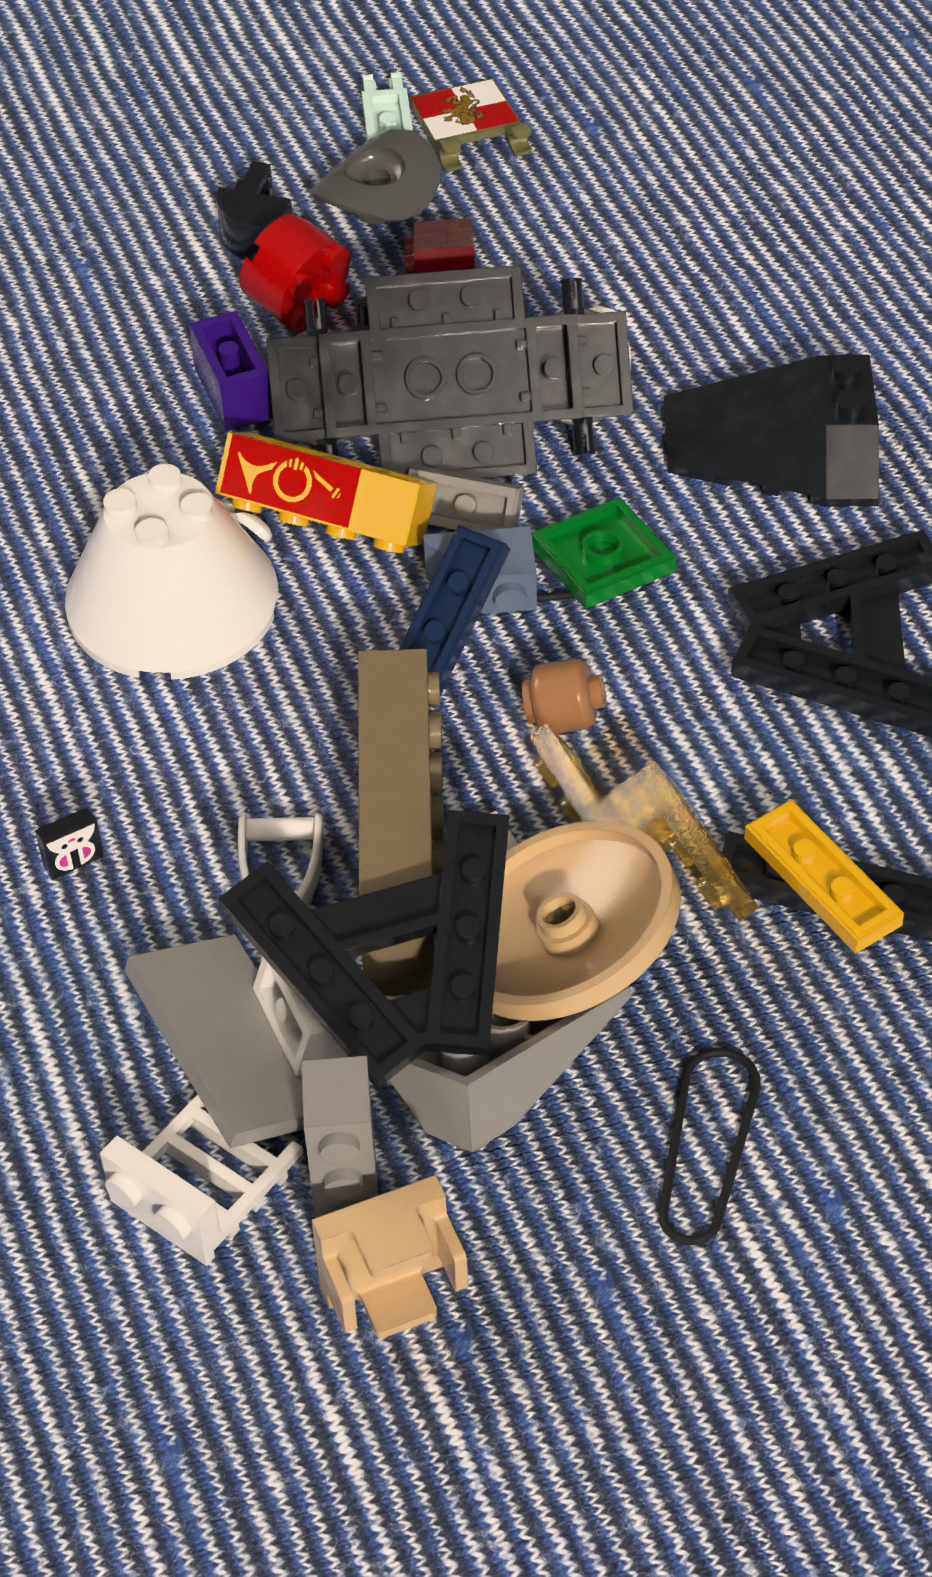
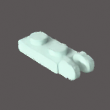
[361,72,413,140]

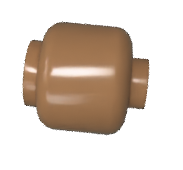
[522,658,607,735]

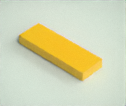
[744,799,904,954]

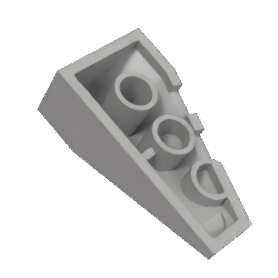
[389,986,631,1152]

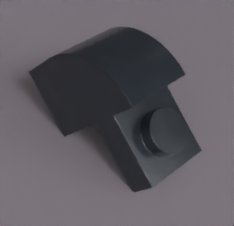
[216,161,292,261]

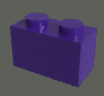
[189,311,273,431]

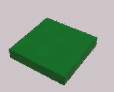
[531,497,677,609]

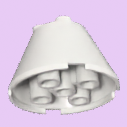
[65,464,279,680]

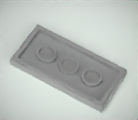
[125,934,304,1148]

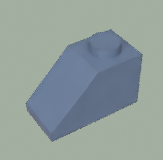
[423,526,537,614]

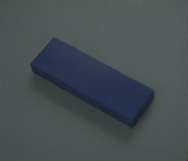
[399,525,511,696]

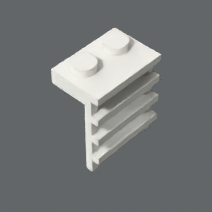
[100,1094,303,1266]

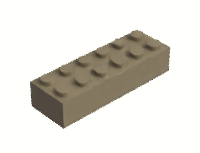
[358,649,445,995]

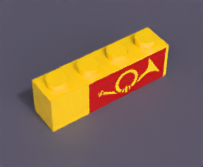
[215,432,438,553]

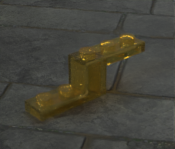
[529,723,759,921]

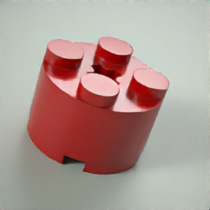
[239,214,350,334]

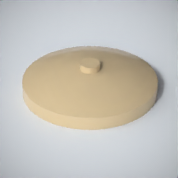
[492,821,681,1021]

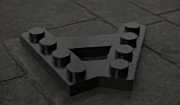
[727,530,932,738]
[219,810,510,1089]

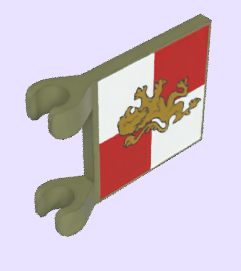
[408,78,532,173]

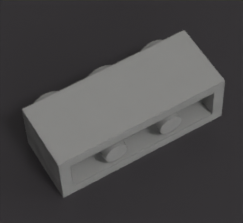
[301,1056,379,1218]

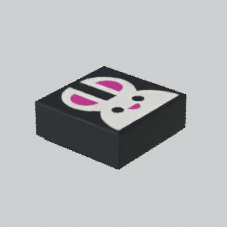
[35,807,104,880]

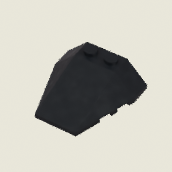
[664,354,879,507]

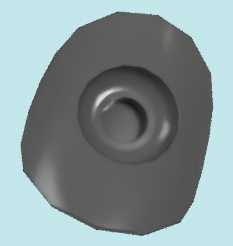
[309,129,441,224]

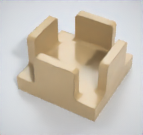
[312,1175,468,1338]

